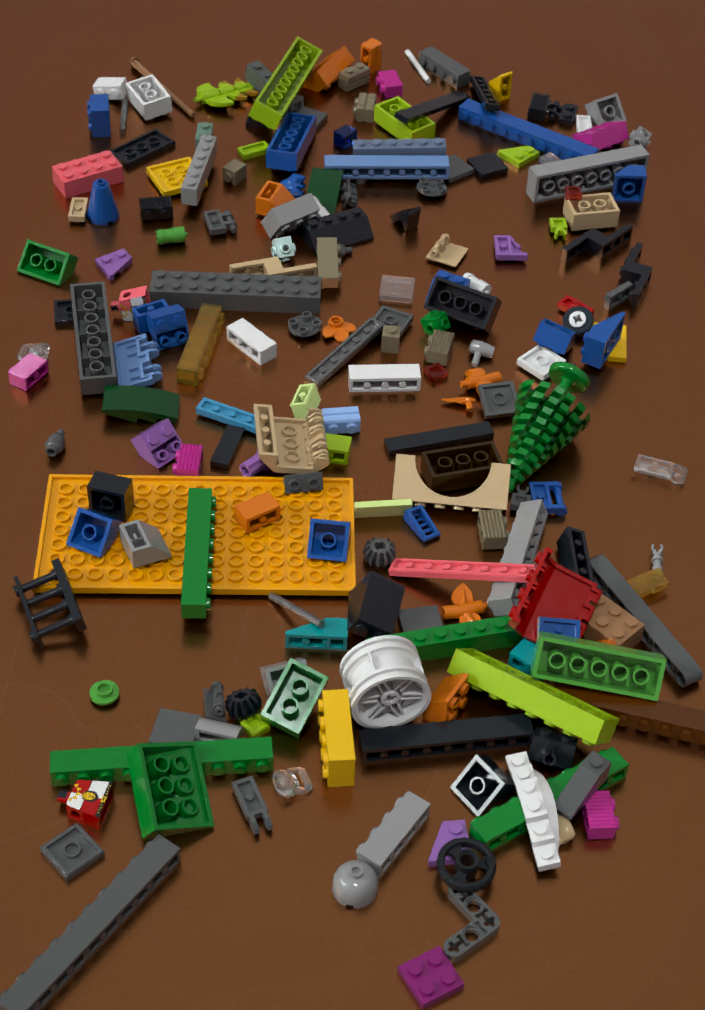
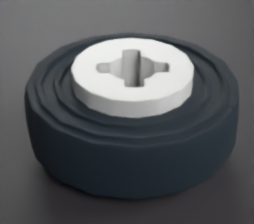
[563,306,594,337]

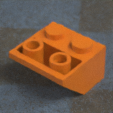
[256,180,295,216]
[423,673,470,722]

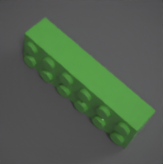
[530,631,667,701]

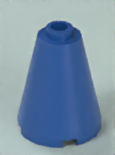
[87,178,119,225]

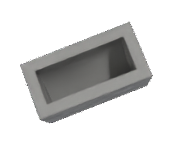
[195,717,245,741]

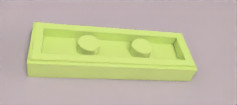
[354,499,413,518]

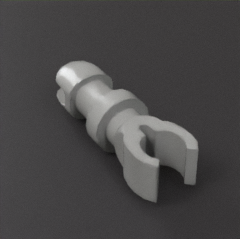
[651,544,663,577]

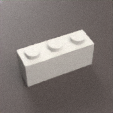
[226,318,277,365]

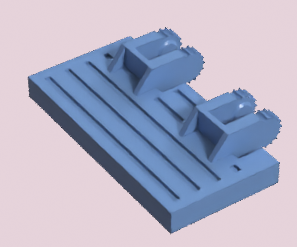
[112,333,163,387]

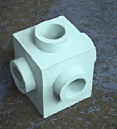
[271,236,296,262]

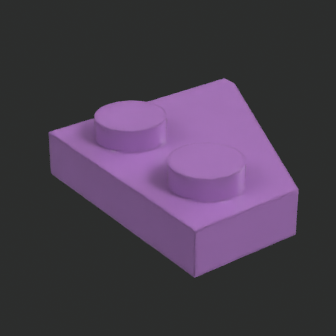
[494,235,528,261]
[428,819,471,867]

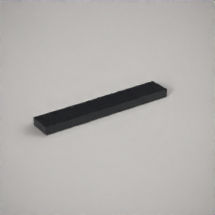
[384,421,494,456]

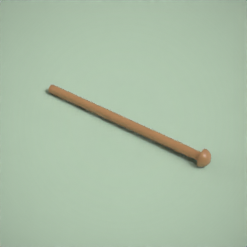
[130,57,195,118]

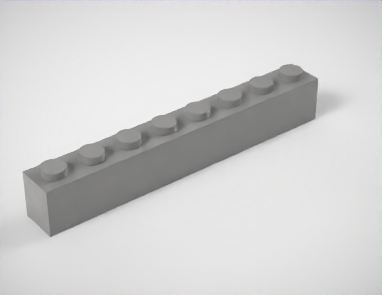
[487,499,548,616]

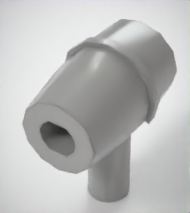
[469,339,495,367]

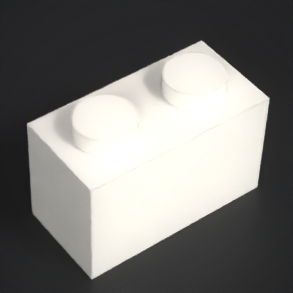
[92,77,127,100]

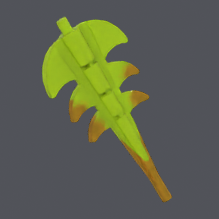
[194,78,258,107]

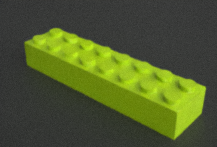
[447,648,620,746]

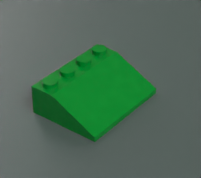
[126,741,215,839]

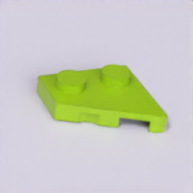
[497,145,540,168]

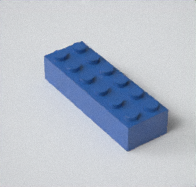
[266,112,317,172]

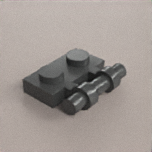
[203,209,237,236]

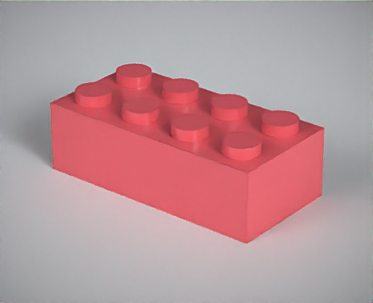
[51,150,124,198]

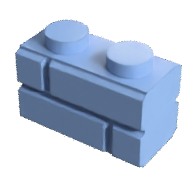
[321,406,361,434]

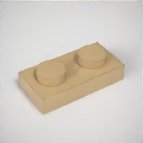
[68,197,89,223]

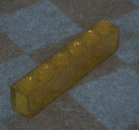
[176,303,225,386]

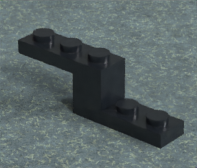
[560,223,633,264]
[619,242,653,308]

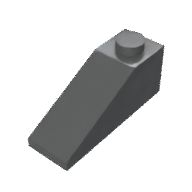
[555,751,611,821]

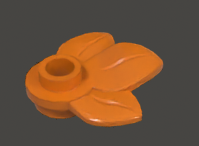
[322,316,356,342]

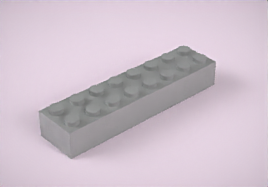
[526,145,650,203]

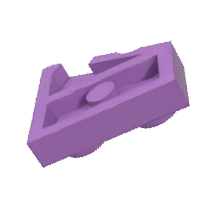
[95,249,132,281]

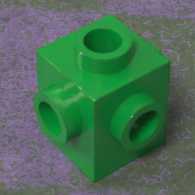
[420,310,451,335]

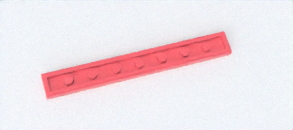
[388,558,535,583]

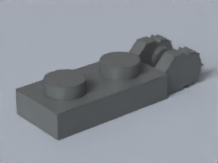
[231,776,273,836]

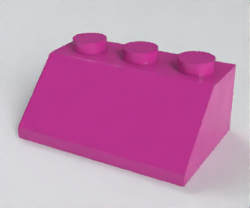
[572,121,629,152]

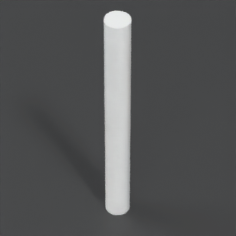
[405,49,431,84]

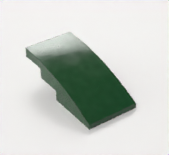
[306,167,344,215]
[101,385,180,424]

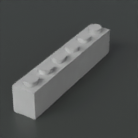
[181,135,217,206]

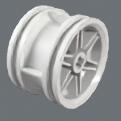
[339,635,432,729]

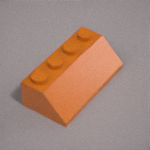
[302,45,355,92]

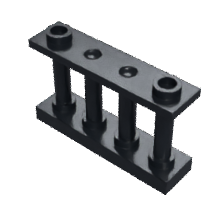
[13,558,87,649]

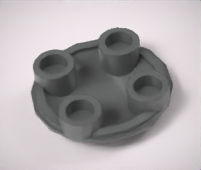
[416,177,447,197]
[288,311,322,337]

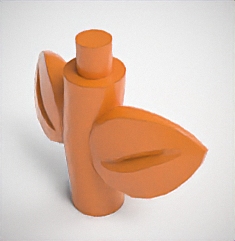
[460,368,502,395]
[441,582,490,623]

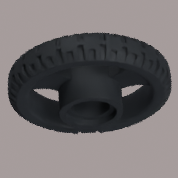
[436,837,497,893]

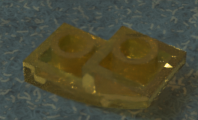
[627,568,671,598]

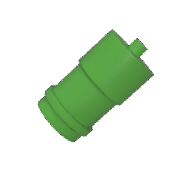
[155,226,188,245]

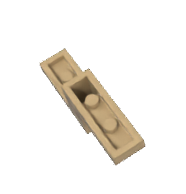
[230,256,317,277]

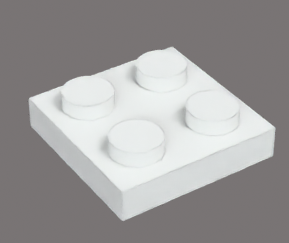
[517,345,566,381]

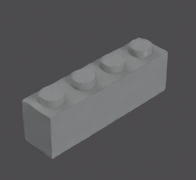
[356,791,431,879]

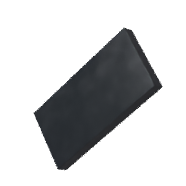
[110,129,176,169]

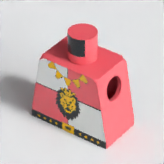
[111,286,151,321]

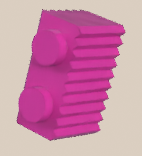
[376,70,403,99]
[8,353,49,391]
[172,443,204,476]
[582,790,619,840]

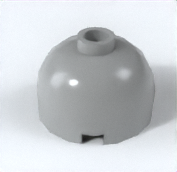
[332,860,378,908]

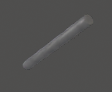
[119,96,128,134]
[268,593,325,628]

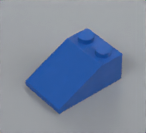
[580,311,626,369]

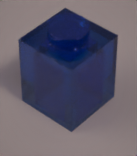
[333,124,357,150]

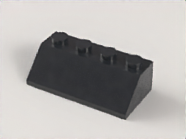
[302,207,374,256]

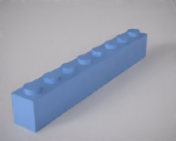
[324,155,450,179]

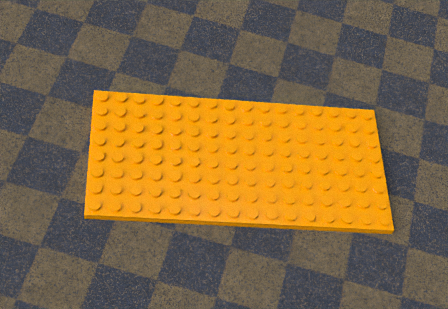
[32,474,356,596]

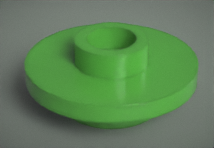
[89,680,120,705]

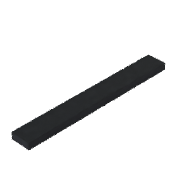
[395,90,470,124]

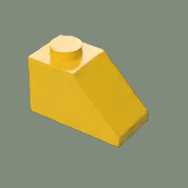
[489,72,513,102]

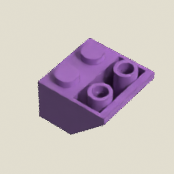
[131,418,182,469]

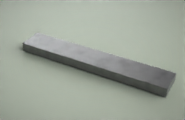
[305,317,384,388]

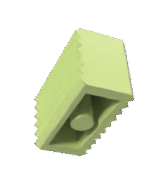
[290,383,321,419]

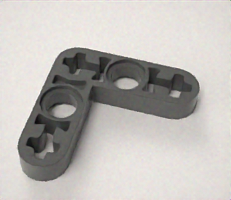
[443,887,500,963]

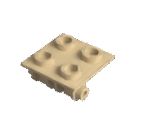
[426,234,468,267]

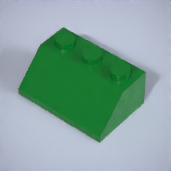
[17,239,79,286]

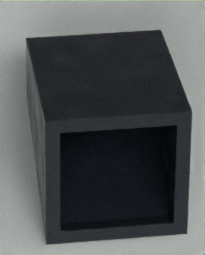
[347,571,405,639]

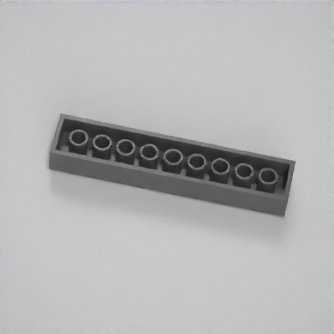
[149,270,321,314]

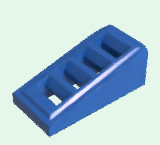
[403,504,441,543]

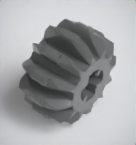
[363,536,396,568]

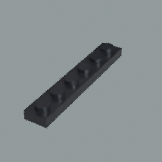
[470,75,501,112]

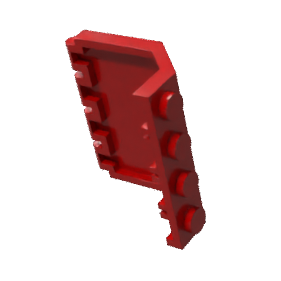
[508,547,602,644]

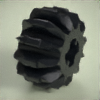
[225,687,262,721]

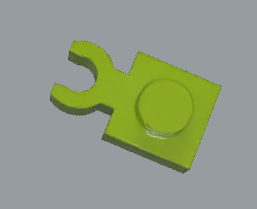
[549,218,568,239]

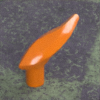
[441,397,476,412]

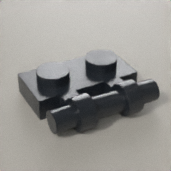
[549,101,579,126]

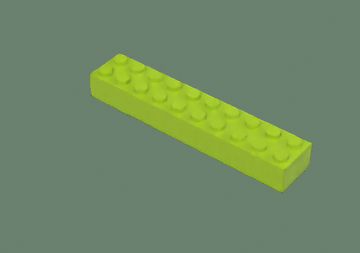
[248,36,323,130]

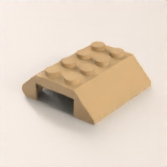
[253,404,330,474]

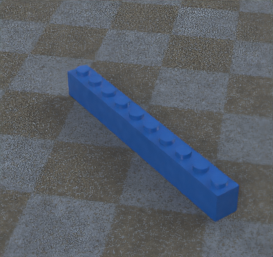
[458,99,599,160]

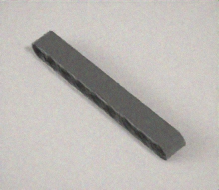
[590,554,703,687]

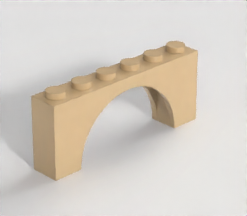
[392,454,511,512]

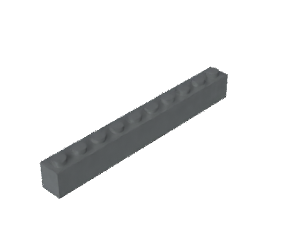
[0,834,181,1010]

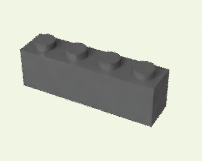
[418,46,471,88]

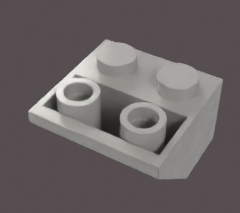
[119,520,171,568]

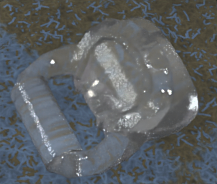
[17,342,49,361]
[272,767,313,798]

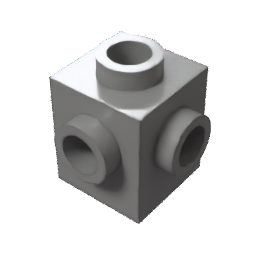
[628,126,652,149]

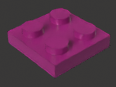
[398,946,464,1010]

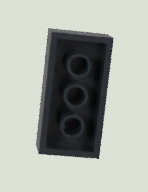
[423,276,502,334]

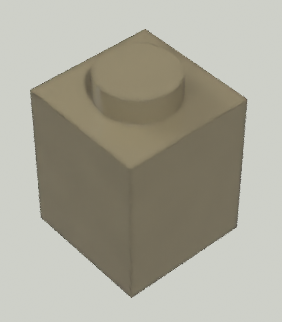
[223,159,247,186]
[381,325,401,354]

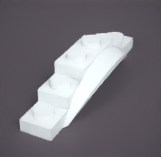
[505,751,561,872]

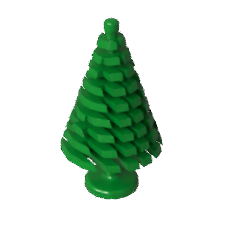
[506,362,591,493]

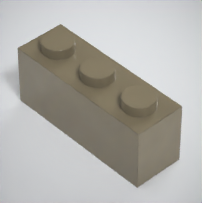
[316,237,342,288]

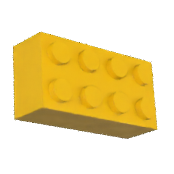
[317,689,356,787]

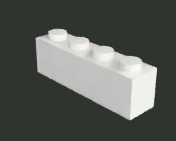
[348,364,421,392]

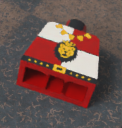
[57,780,114,830]

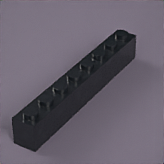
[358,713,534,764]

